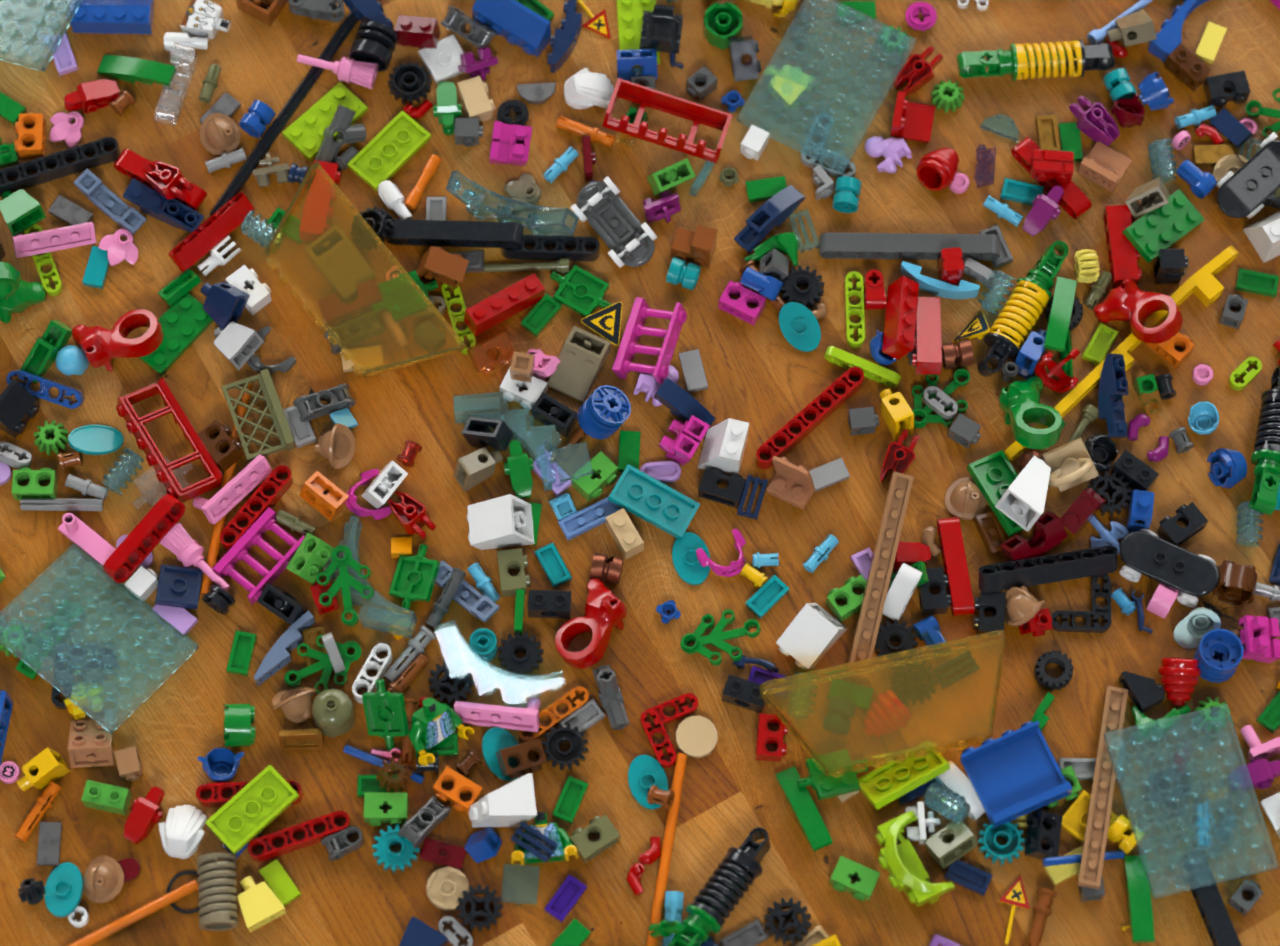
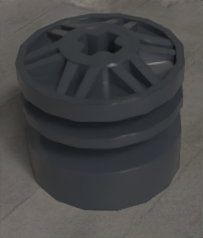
[349,21,399,72]

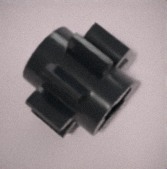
[18,878,46,905]

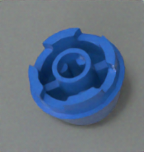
[1138,71,1174,111]
[1207,448,1247,489]

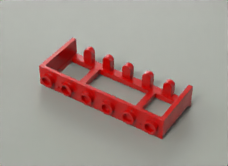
[602,78,732,163]
[116,377,223,503]

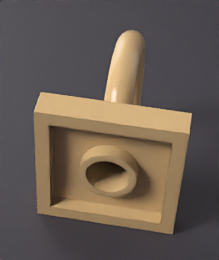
[1043,438,1099,492]

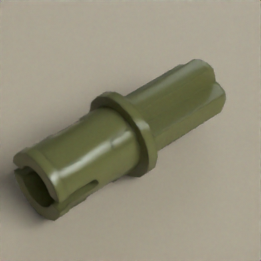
[198,64,221,103]
[1084,271,1112,310]
[275,510,317,536]

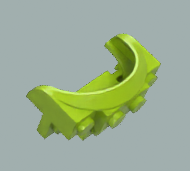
[875,811,955,907]

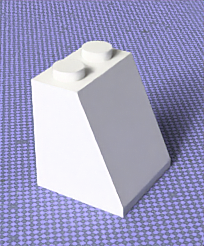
[1243,212,1280,263]
[698,418,749,476]
[995,455,1051,532]
[467,494,535,550]
[776,602,848,670]
[469,773,537,827]

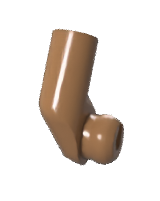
[811,303,827,319]
[921,526,942,558]

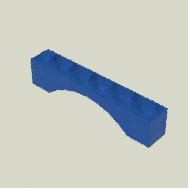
[1148,0,1210,63]

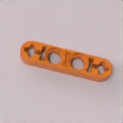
[519,686,589,743]

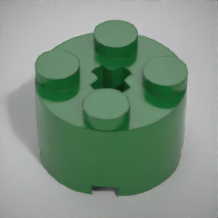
[703,2,743,50]
[224,704,255,747]

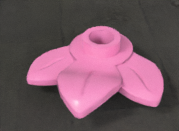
[50,112,84,148]
[98,229,138,266]

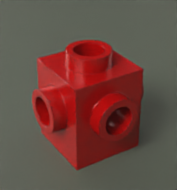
[1019,608,1053,637]

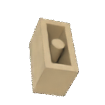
[457,76,495,123]
[605,508,644,560]

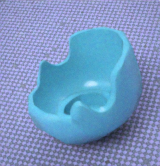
[55,345,89,376]
[1188,401,1220,435]

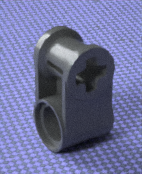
[321,826,365,861]

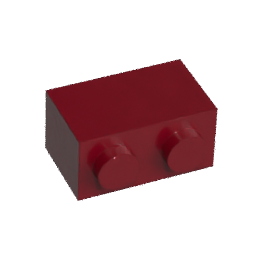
[394,15,441,49]
[1060,488,1106,534]

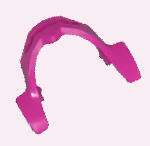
[346,469,391,520]
[696,528,746,577]

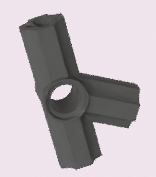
[315,105,366,163]
[592,665,629,730]

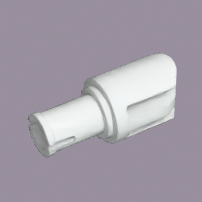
[164,32,208,52]
[378,180,413,220]
[197,235,242,276]

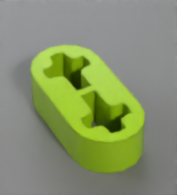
[1228,357,1262,391]

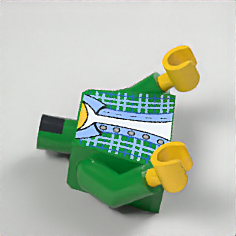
[409,698,474,766]
[511,812,578,866]

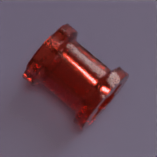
[397,440,422,467]

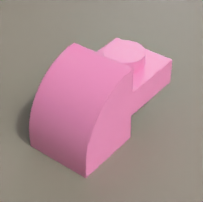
[526,349,561,381]
[1146,582,1179,619]

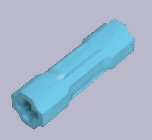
[663,891,684,946]

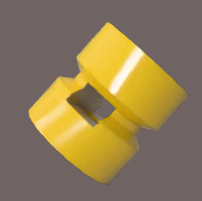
[1107,814,1145,855]

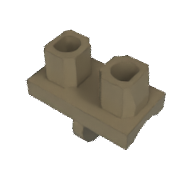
[253,153,290,187]

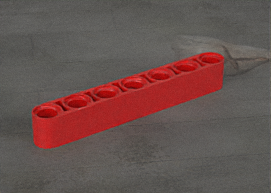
[755,367,864,470]

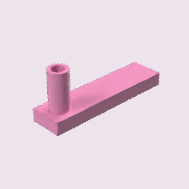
[12,222,96,258]
[193,454,272,525]
[58,513,116,567]
[454,697,541,732]
[1240,725,1280,762]

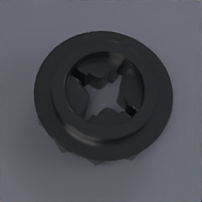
[497,100,529,125]

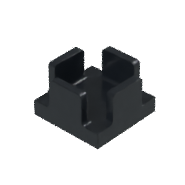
[639,4,683,54]

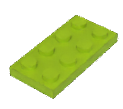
[617,0,660,66]
[282,82,368,161]
[347,111,432,192]
[858,740,950,810]
[205,765,299,855]

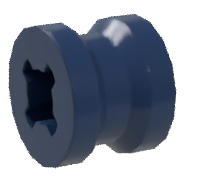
[288,163,309,186]

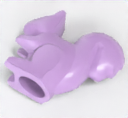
[864,136,912,174]
[633,365,679,407]

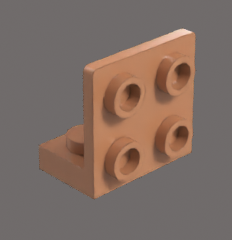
[1078,141,1132,193]
[767,456,815,510]
[68,718,115,768]

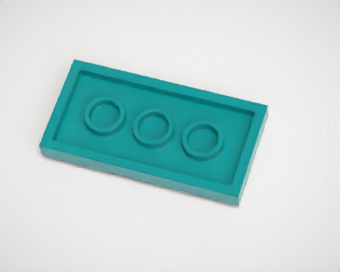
[608,464,700,540]

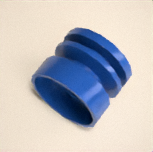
[578,385,631,440]
[1194,629,1244,683]

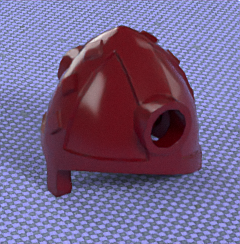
[1110,93,1145,128]

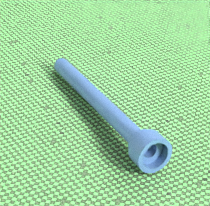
[1087,0,1153,45]

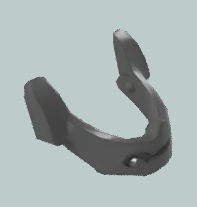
[247,326,296,374]

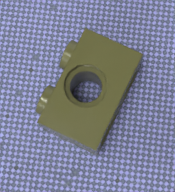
[497,548,530,597]
[570,814,620,864]
[924,818,977,870]

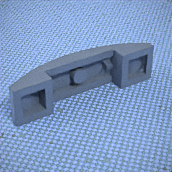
[73,169,147,234]
[435,560,500,622]

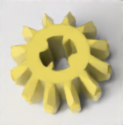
[1073,249,1100,283]

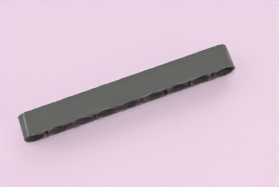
[820,233,1000,260]

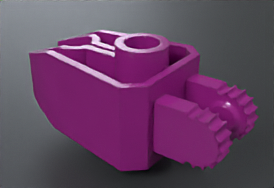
[1069,96,1120,146]
[1023,185,1064,236]
[1227,757,1280,792]

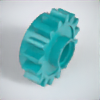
[977,821,1025,866]
[372,824,420,873]

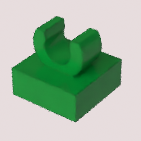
[0,143,19,169]

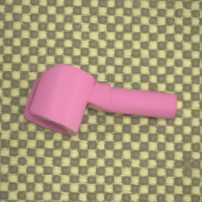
[371,748,401,763]

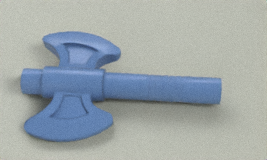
[1089,515,1129,554]

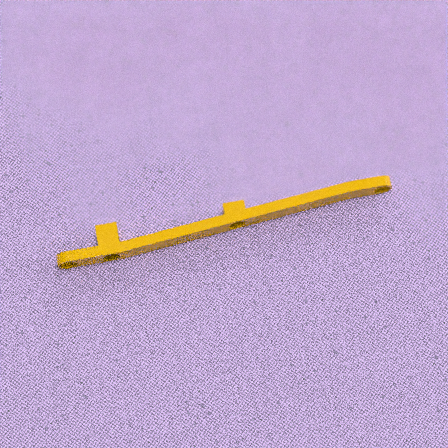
[1004,245,1239,461]

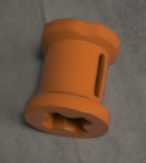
[109,90,136,116]
[58,450,83,471]
[647,785,675,809]

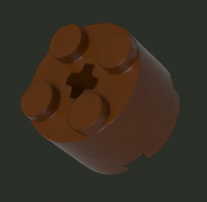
[1212,560,1258,605]

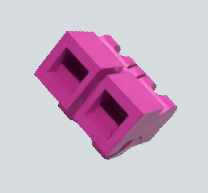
[489,121,532,166]
[658,415,710,465]
[1239,615,1280,663]

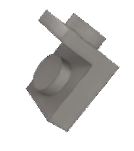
[812,165,834,201]

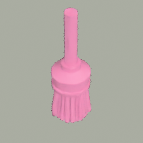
[297,54,378,90]
[159,523,230,591]

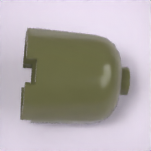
[312,689,356,738]

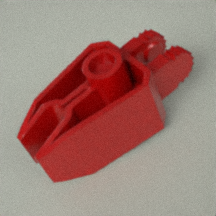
[894,46,943,96]
[64,79,120,114]
[142,161,194,200]
[880,429,920,483]
[388,491,436,539]
[870,541,931,572]
[124,786,165,844]

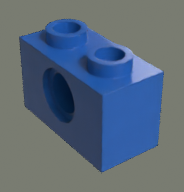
[617,49,658,82]

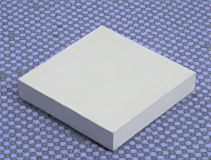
[418,34,464,85]

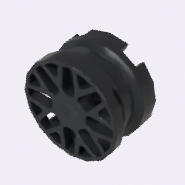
[202,585,236,616]

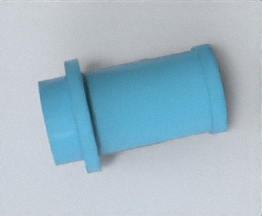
[752,552,779,569]

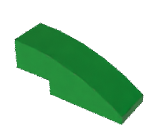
[20,320,72,383]

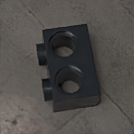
[1110,450,1159,491]
[1024,810,1062,860]

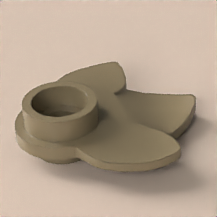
[504,174,541,209]

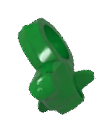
[0,262,46,324]
[999,376,1066,449]

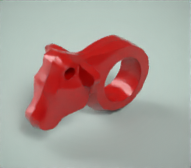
[1093,279,1183,344]
[72,309,164,371]
[555,578,627,669]

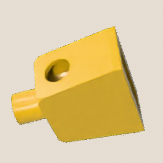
[879,389,914,441]
[17,747,70,791]

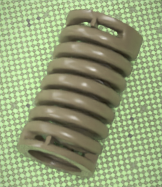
[197,853,238,931]

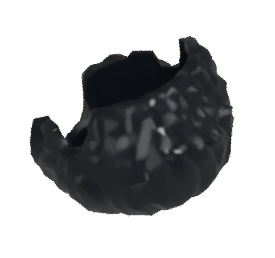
[1084,434,1119,472]

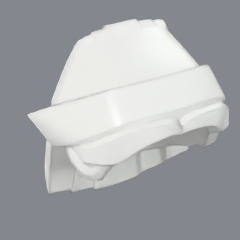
[564,67,614,110]
[159,805,207,859]

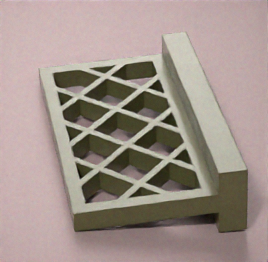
[221,369,295,461]

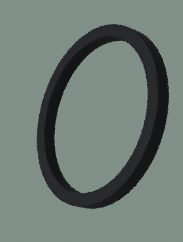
[167,871,209,914]

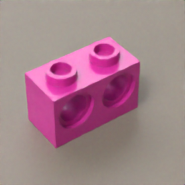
[718,281,766,326]

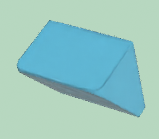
[329,408,358,430]
[548,493,577,521]

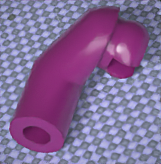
[1127,413,1151,441]
[1147,436,1169,462]

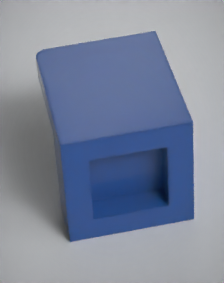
[464,827,502,863]

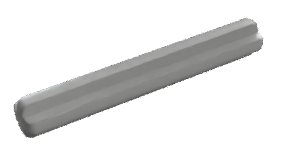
[20,498,103,511]

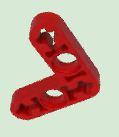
[640,693,698,768]

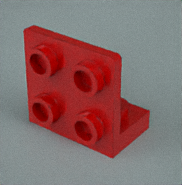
[890,91,935,143]

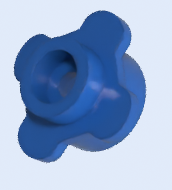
[721,90,745,112]
[656,600,681,624]

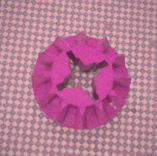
[905,2,937,32]

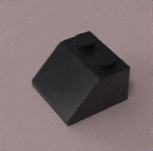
[0,379,40,438]

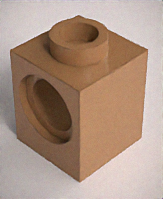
[510,352,535,383]
[114,746,143,782]

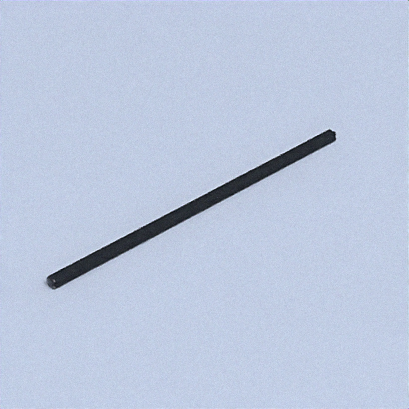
[210,12,359,216]

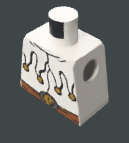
[181,0,231,39]

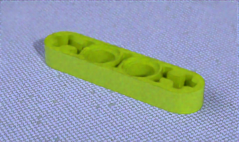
[24,224,63,297]
[845,271,865,348]
[441,283,477,355]
[824,346,901,388]

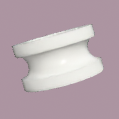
[68,906,89,928]

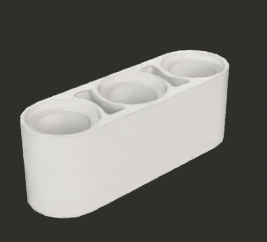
[882,563,922,621]
[352,643,392,704]
[935,761,985,821]

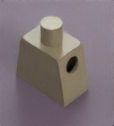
[1107,9,1157,46]
[1125,177,1170,218]
[454,447,503,492]

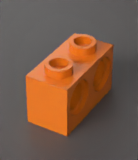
[15,113,46,159]
[1145,320,1195,369]
[299,471,349,521]
[433,766,484,814]

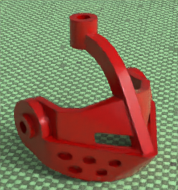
[1035,348,1080,393]

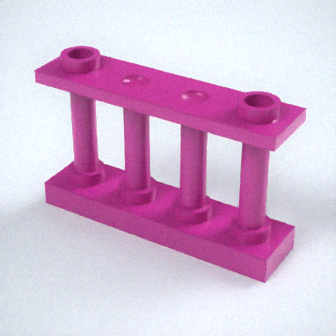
[612,297,687,385]
[213,507,305,605]

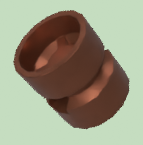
[942,339,974,370]
[590,552,624,584]

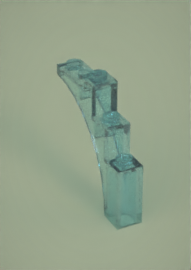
[446,171,579,236]
[453,392,561,491]
[323,516,417,638]
[434,619,565,708]

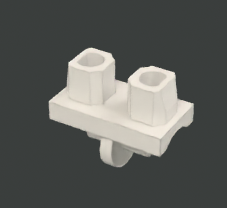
[905,801,940,845]

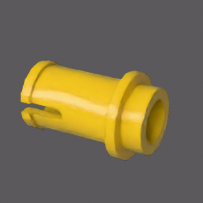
[740,563,768,588]

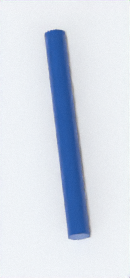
[343,744,425,784]
[1042,850,1125,867]

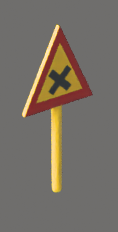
[577,0,611,40]
[999,875,1030,945]

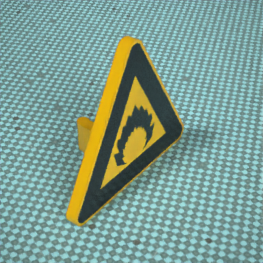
[581,302,623,346]
[953,311,991,344]

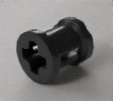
[1155,374,1176,400]
[417,754,439,774]

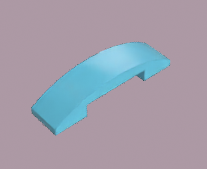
[900,261,980,299]

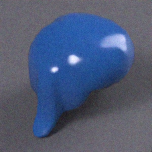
[869,330,897,366]
[197,747,245,783]

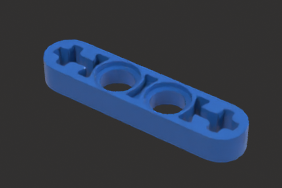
[6,370,84,409]

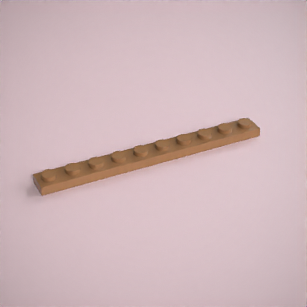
[846,472,914,679]
[1077,685,1128,890]

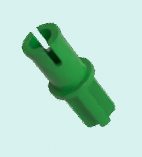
[649,920,683,937]

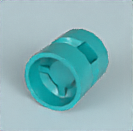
[1103,68,1137,104]
[832,176,862,213]
[666,257,701,291]
[469,628,498,663]

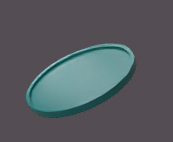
[779,302,821,352]
[68,424,124,455]
[672,532,710,585]
[482,727,519,781]
[628,755,668,810]
[44,862,84,918]

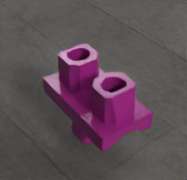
[458,47,498,81]
[643,190,681,223]

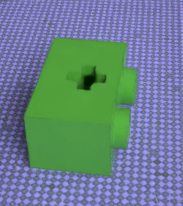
[646,158,696,195]
[571,451,618,502]
[81,780,132,816]
[364,792,409,826]
[829,856,880,901]

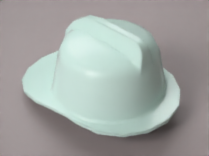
[1174,607,1221,649]

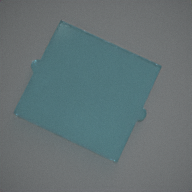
[553,442,593,482]
[501,864,540,905]

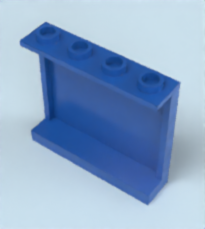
[960,721,1073,829]

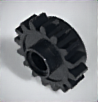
[388,61,432,105]
[351,207,395,251]
[780,265,825,308]
[873,620,918,667]
[497,631,544,678]
[542,723,589,771]

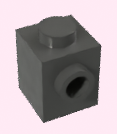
[454,118,483,147]

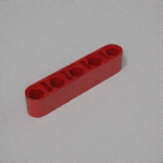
[1011,137,1092,220]
[113,149,207,211]
[169,192,255,271]
[219,465,293,551]
[103,494,186,583]
[937,517,975,617]
[196,780,303,807]
[248,810,351,862]

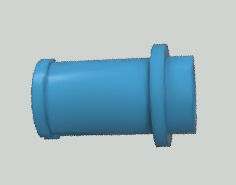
[1111,588,1136,616]

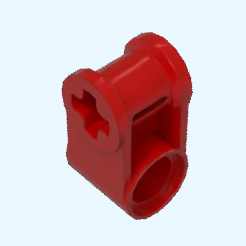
[864,270,886,310]

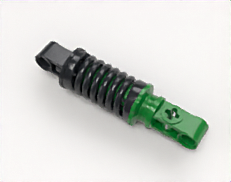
[1249,367,1280,516]
[668,827,771,946]

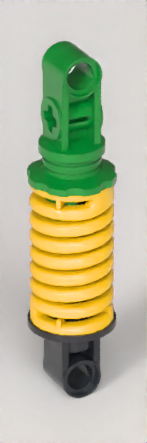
[957,39,1115,81]
[977,241,1069,377]

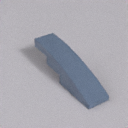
[254,610,315,686]

